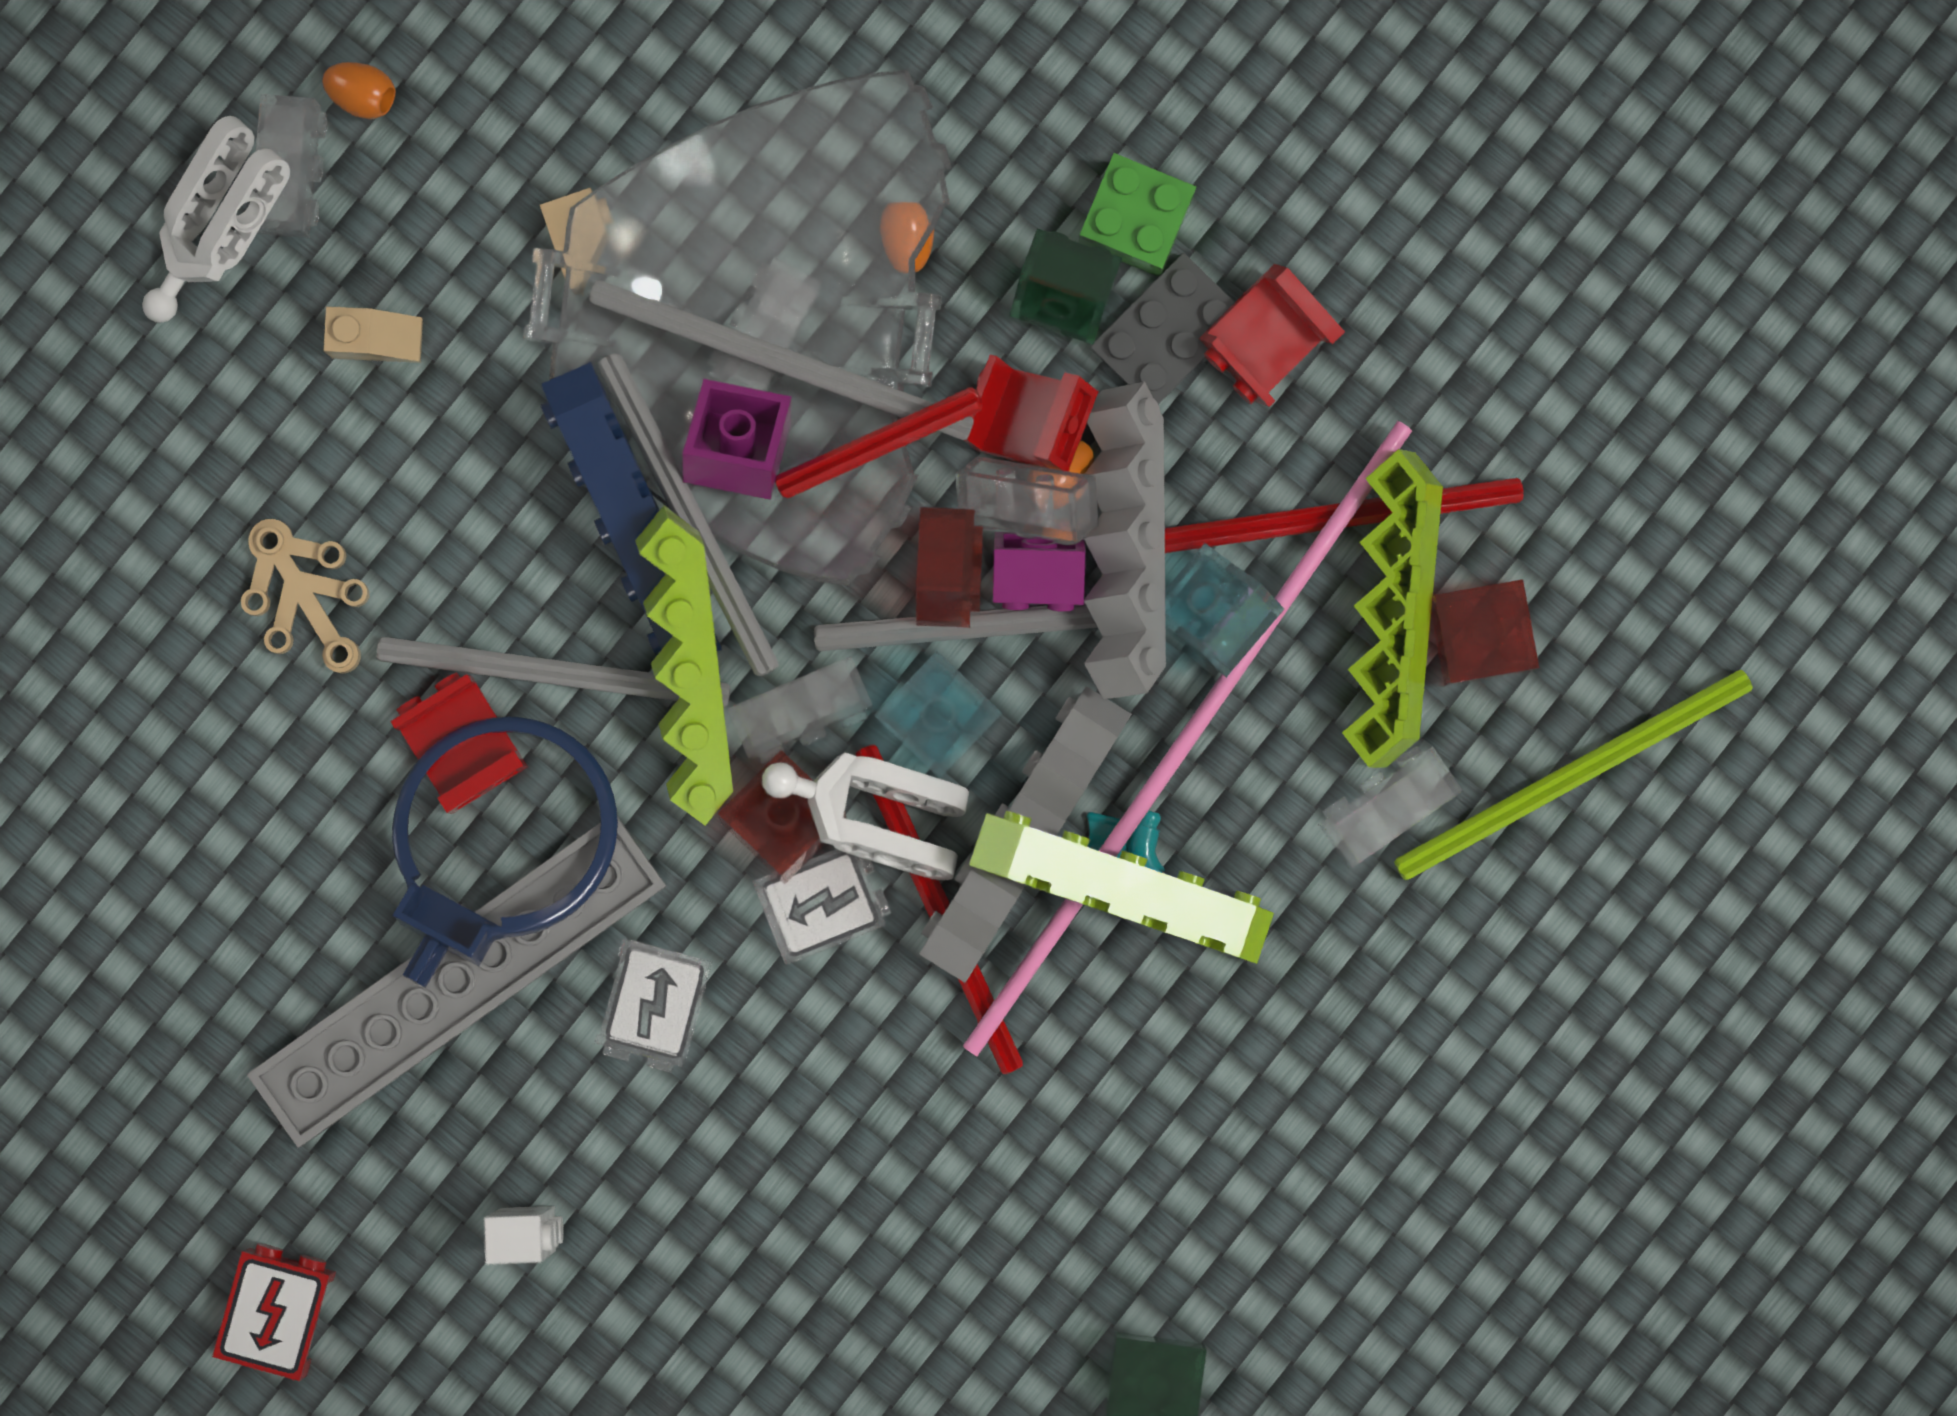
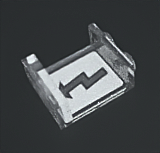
[752,849,891,965]
[594,938,713,1072]

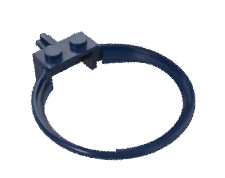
[392,717,618,988]

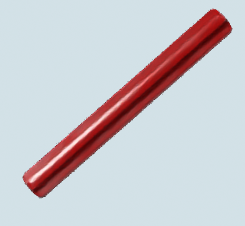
[775,388,983,498]

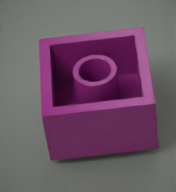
[682,379,792,500]
[993,532,1085,611]

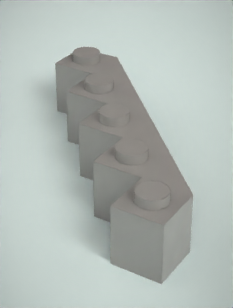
[1083,382,1166,700]
[919,686,1132,983]

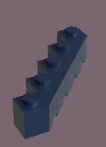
[540,362,722,656]

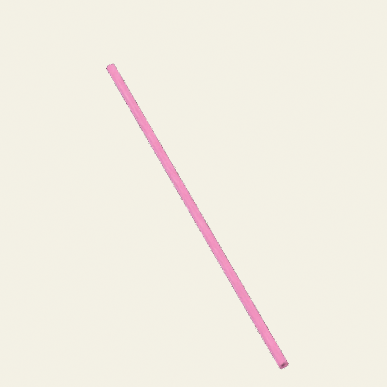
[963,421,1412,1056]

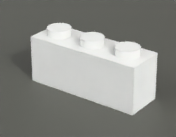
[485,1206,564,1264]

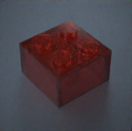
[916,507,983,628]
[1431,579,1539,687]
[718,750,847,884]

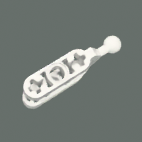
[142,116,290,323]
[762,753,969,880]

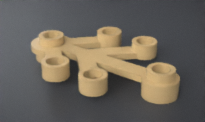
[241,519,370,673]

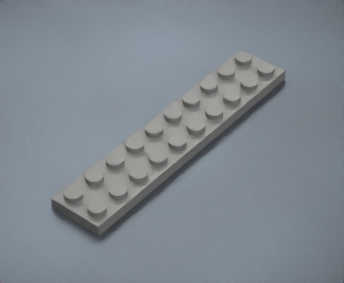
[246,816,667,1148]

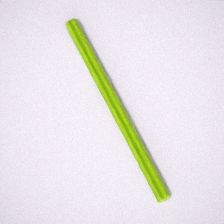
[1394,670,1753,880]

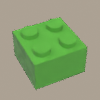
[1078,153,1196,277]

